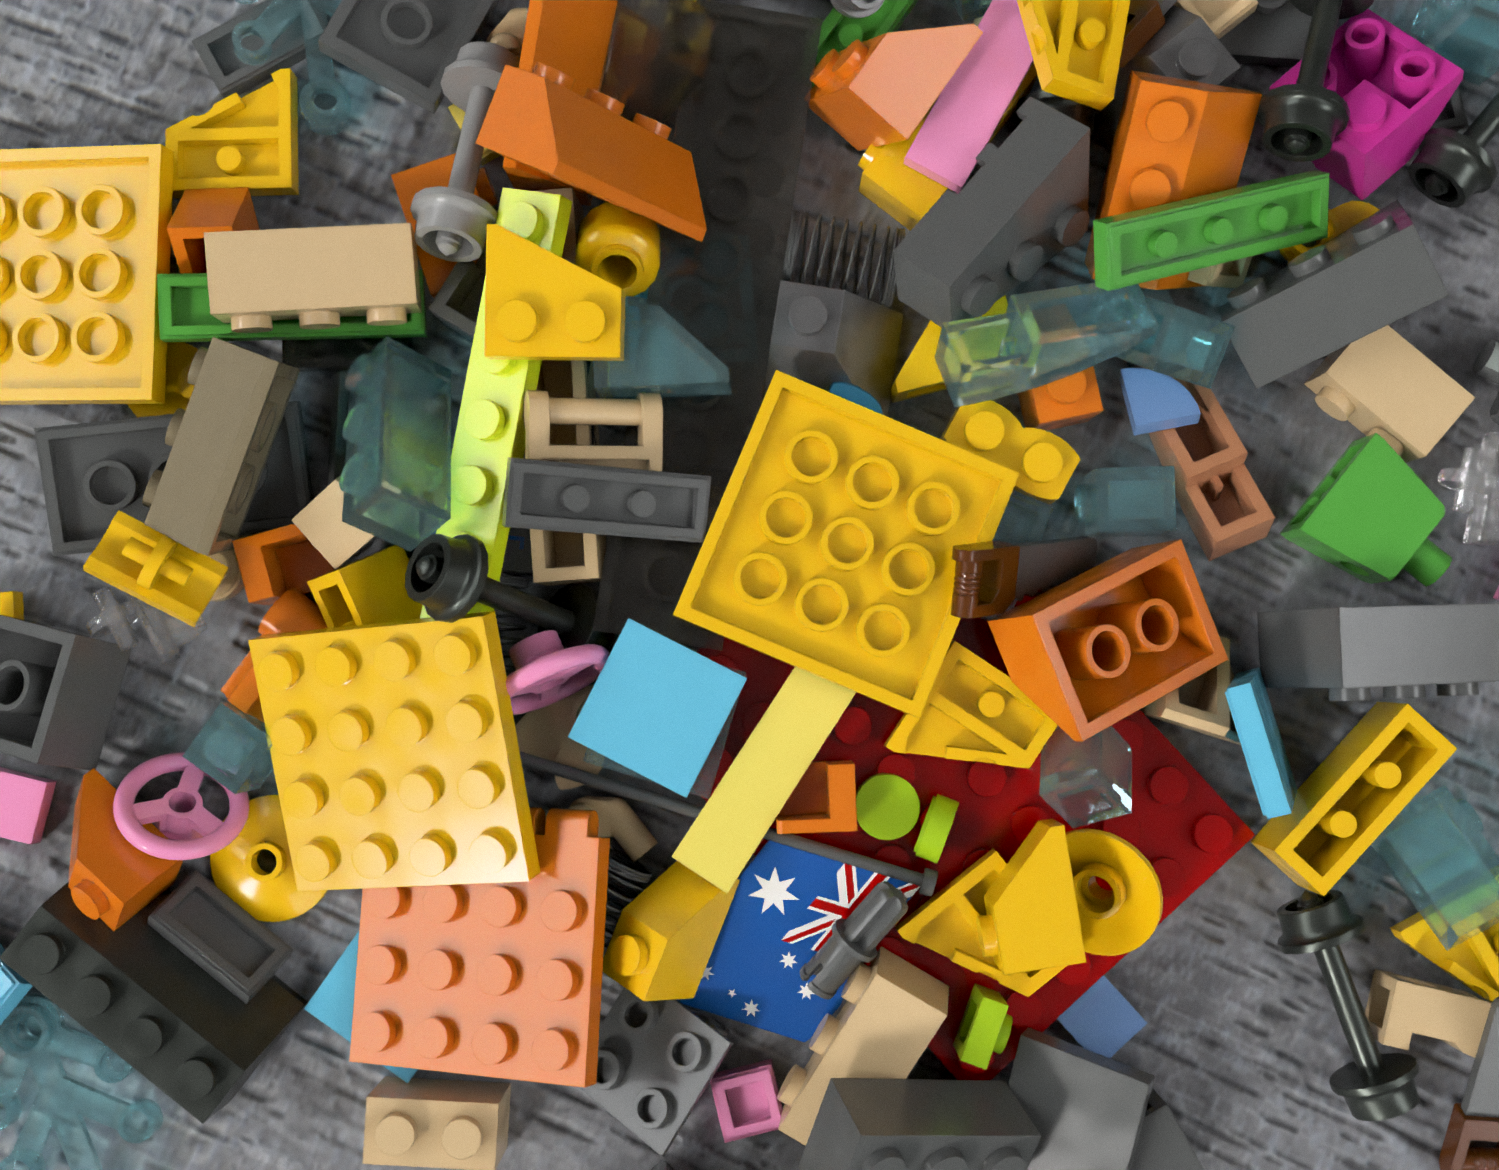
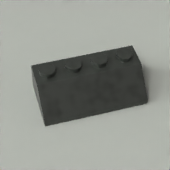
[0,882,308,1124]

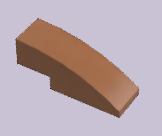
[1143,349,1275,561]

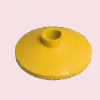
[210,794,328,922]
[1066,829,1163,956]

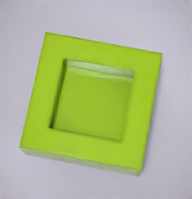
[953,983,1013,1070]

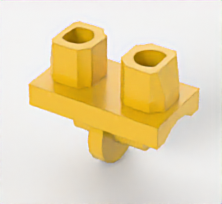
[83,510,229,628]

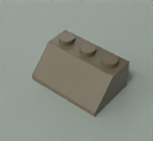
[142,337,300,556]

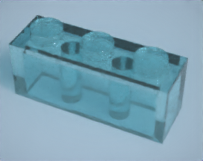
[339,336,452,552]

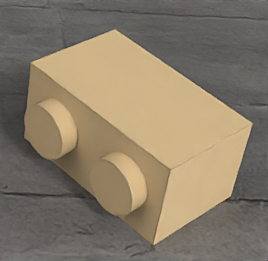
[1304,325,1475,463]
[362,1076,511,1170]

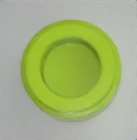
[856,773,920,840]
[913,794,959,864]

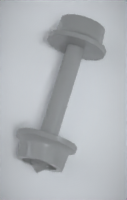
[410,41,520,262]

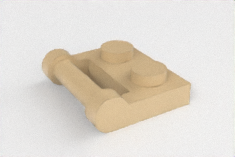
[524,390,663,471]

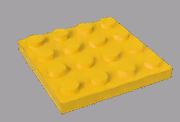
[0,144,174,405]
[673,370,1020,718]
[248,611,541,891]

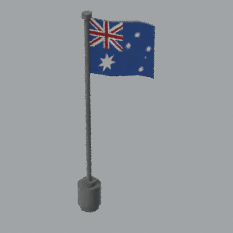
[520,751,938,1042]

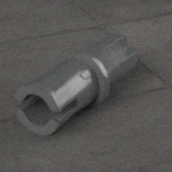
[799,881,908,1000]

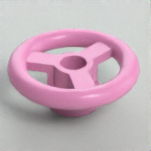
[506,630,610,715]
[113,752,250,860]

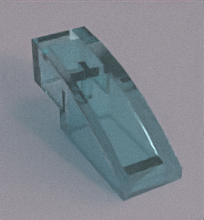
[935,283,1159,408]

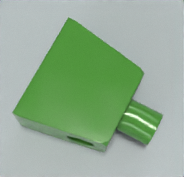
[1279,433,1452,587]

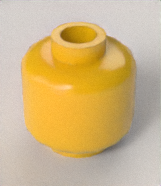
[575,202,661,298]

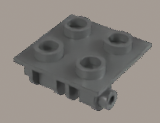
[579,987,733,1156]

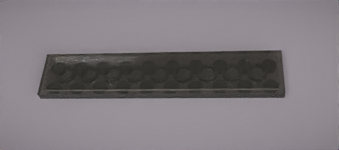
[593,0,823,651]

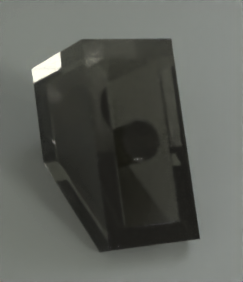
[598,0,717,124]

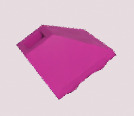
[1269,9,1464,201]

